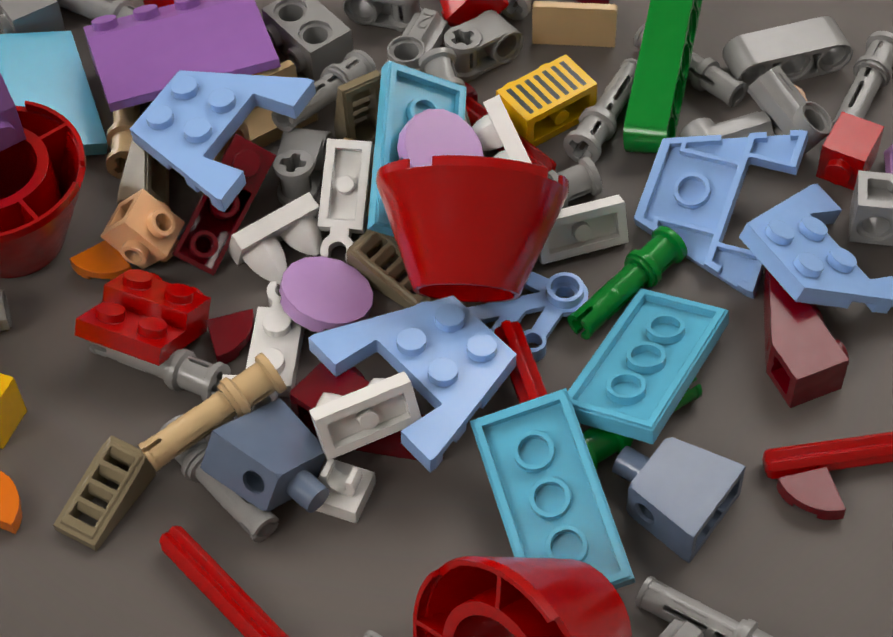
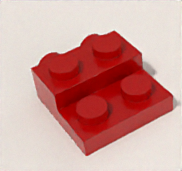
[74,269,211,366]

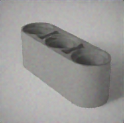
[722,16,853,90]

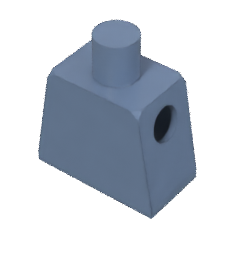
[200,398,330,513]
[612,437,746,563]

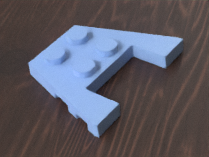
[130,70,316,212]
[634,130,808,299]
[739,183,893,314]
[308,295,517,473]

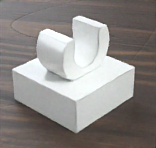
[316,459,376,524]

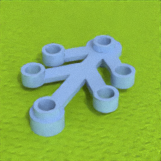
[415,271,588,362]

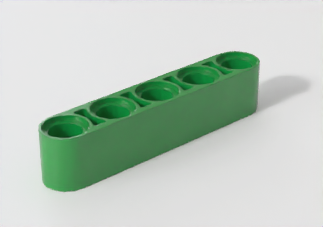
[623,0,703,153]

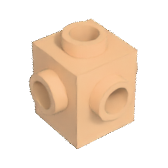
[100,189,185,270]

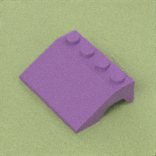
[83,0,281,112]

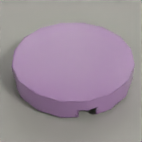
[397,109,484,168]
[279,256,373,333]

